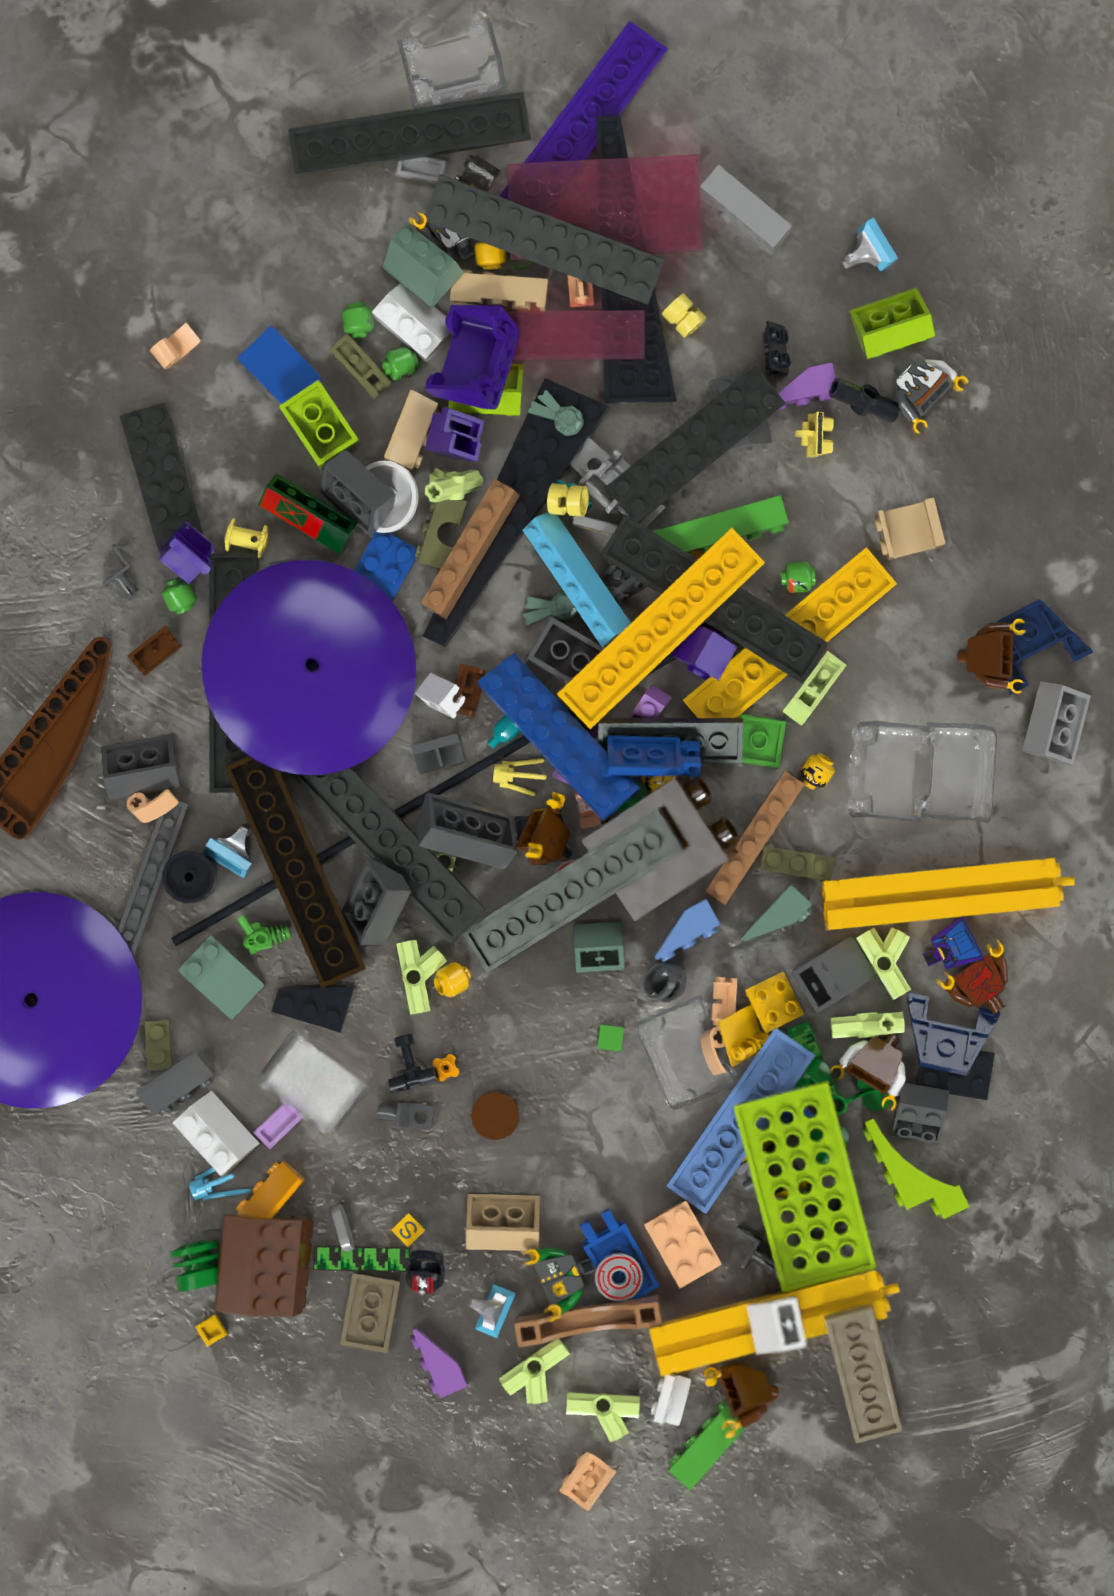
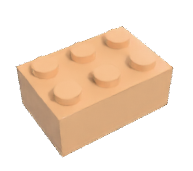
[644,1200,722,1288]

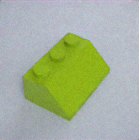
[849,288,935,359]
[449,363,524,416]

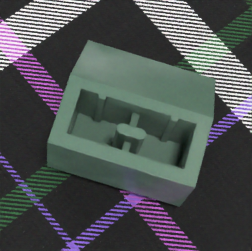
[573,922,624,973]

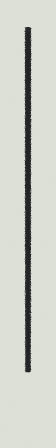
[171,651,677,946]

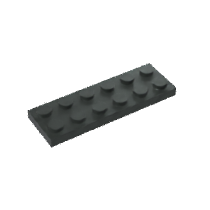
[120,403,204,554]
[598,718,743,764]

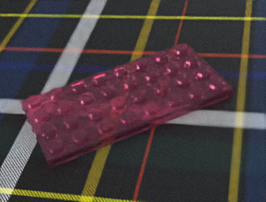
[507,154,702,261]

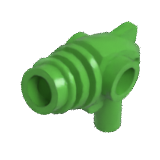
[237,914,292,954]

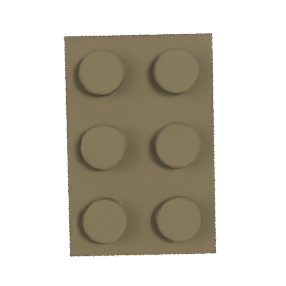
[340,1273,400,1353]

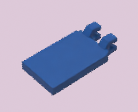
[237,325,329,404]
[607,736,701,777]
[579,1208,660,1302]

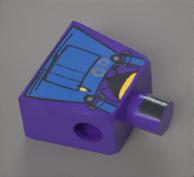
[922,916,984,969]

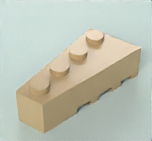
[450,269,548,315]

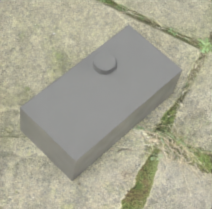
[698,164,792,256]

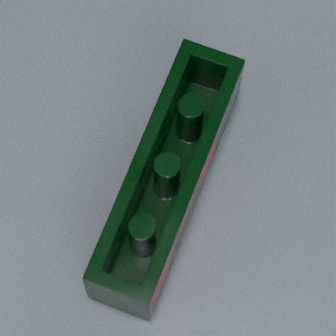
[258,473,358,554]

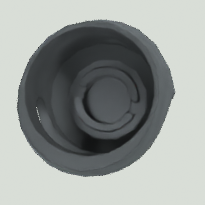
[643,962,687,1002]

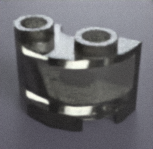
[455,154,501,192]

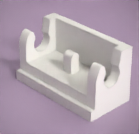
[415,673,465,719]

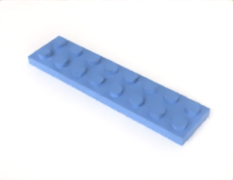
[667,1028,816,1214]

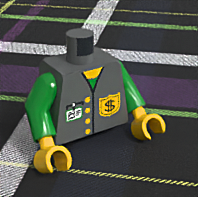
[522,1247,594,1322]

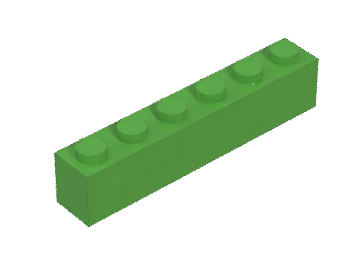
[653,495,789,556]

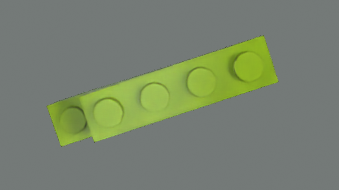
[862,1118,970,1219]

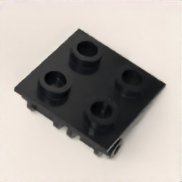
[763,321,791,375]

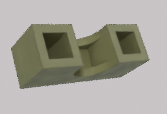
[415,499,468,570]

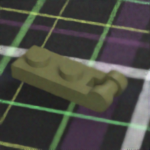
[329,334,392,399]

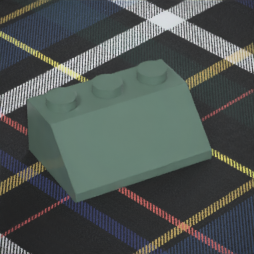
[383,222,464,308]

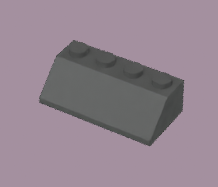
[417,792,518,869]

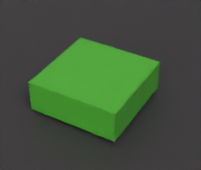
[597,1025,624,1052]

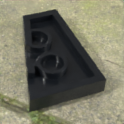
[271,987,355,1033]

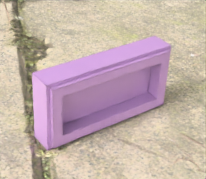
[253,1099,304,1150]

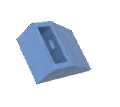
[654,899,720,962]

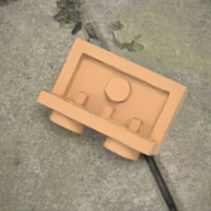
[560,1451,617,1511]

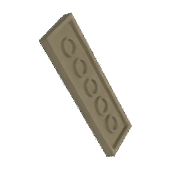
[824,1303,902,1443]

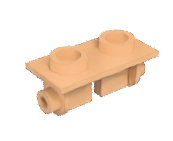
[567,274,594,307]
[711,977,737,1026]

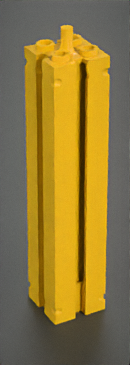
[821,858,1075,930]
[649,1269,900,1377]

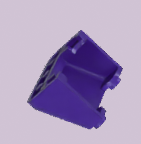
[425,305,519,410]

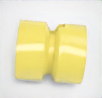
[662,293,707,339]
[547,483,589,517]

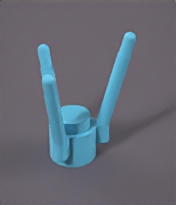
[189,1167,251,1202]

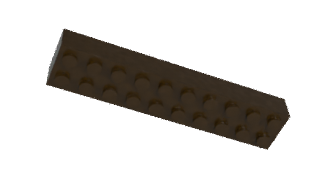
[225,756,366,988]

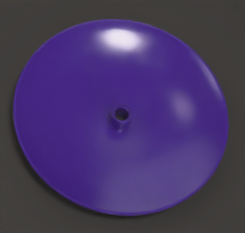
[201,560,416,775]
[0,892,142,1109]

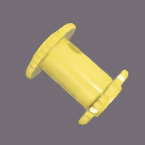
[225,518,269,558]

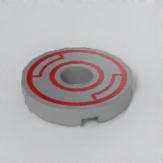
[595,1253,643,1301]

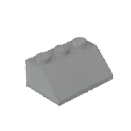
[1022,681,1091,765]

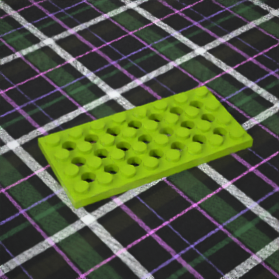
[733,1081,876,1293]

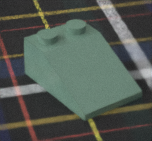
[740,885,812,942]
[178,935,265,1020]

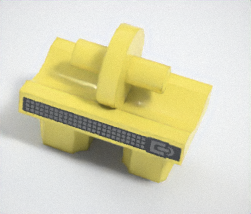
[795,412,834,458]

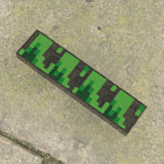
[313,1246,410,1272]

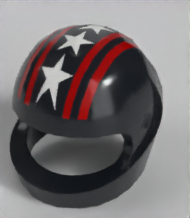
[406,1250,445,1295]

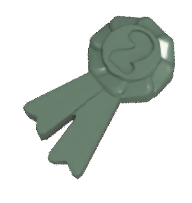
[528,390,584,436]
[523,592,578,626]

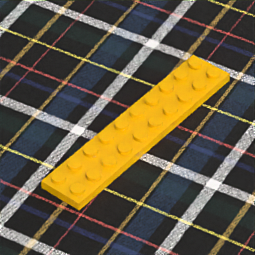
[557,528,765,729]
[682,547,897,718]

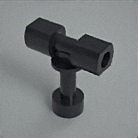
[388,1034,440,1094]

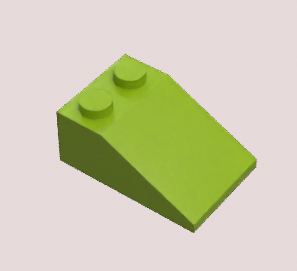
[279,380,360,469]

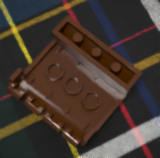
[214,1214,314,1317]

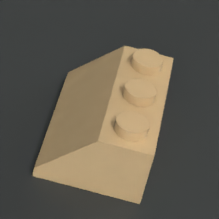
[384,390,441,473]
[466,1194,540,1251]

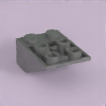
[790,935,877,1014]

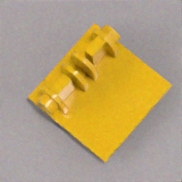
[745,971,804,1033]
[718,1004,770,1067]

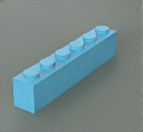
[523,512,631,647]

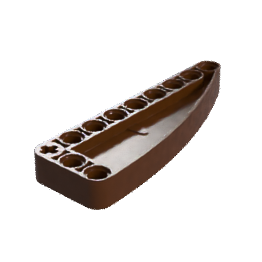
[0,637,113,840]

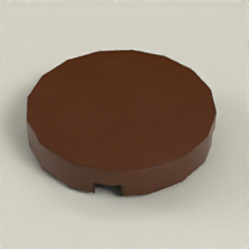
[471,1092,519,1140]

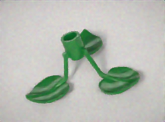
[794,1058,893,1164]

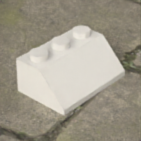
[372,283,452,363]
[173,1091,260,1176]

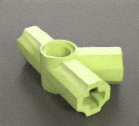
[425,467,483,503]
[856,927,911,1000]
[396,940,447,1015]
[830,1012,905,1038]
[499,1338,570,1404]
[566,1392,640,1442]

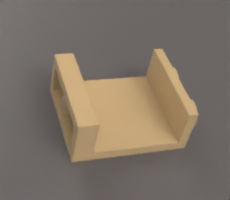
[874,498,945,560]

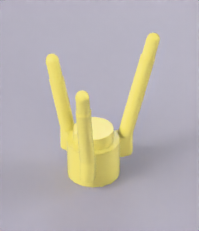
[493,758,547,796]

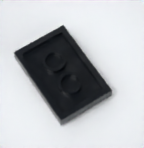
[916,1050,995,1100]

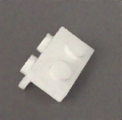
[651,1373,692,1426]

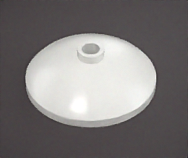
[366,461,418,533]

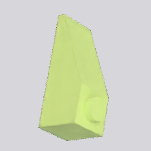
[782,651,847,726]

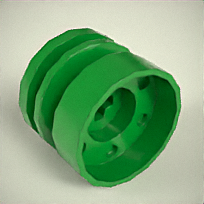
[169,1240,220,1292]

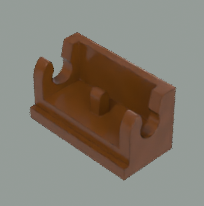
[127,626,182,676]
[453,664,487,718]

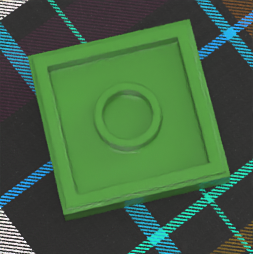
[738,714,786,769]

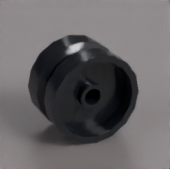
[162,851,217,904]

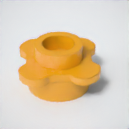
[432,1054,460,1081]

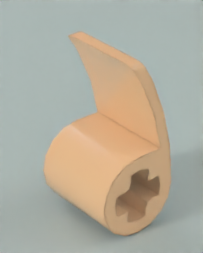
[150,323,200,370]
[127,789,178,823]
[701,1026,726,1075]

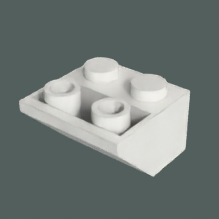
[747,1296,806,1354]

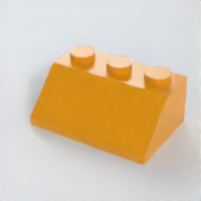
[236,1161,305,1218]

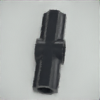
[829,378,900,422]

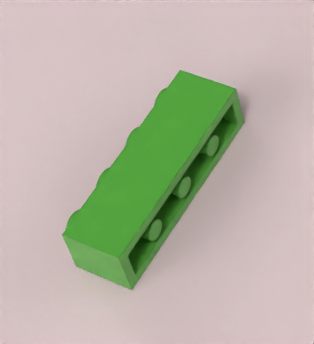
[668,1398,746,1490]

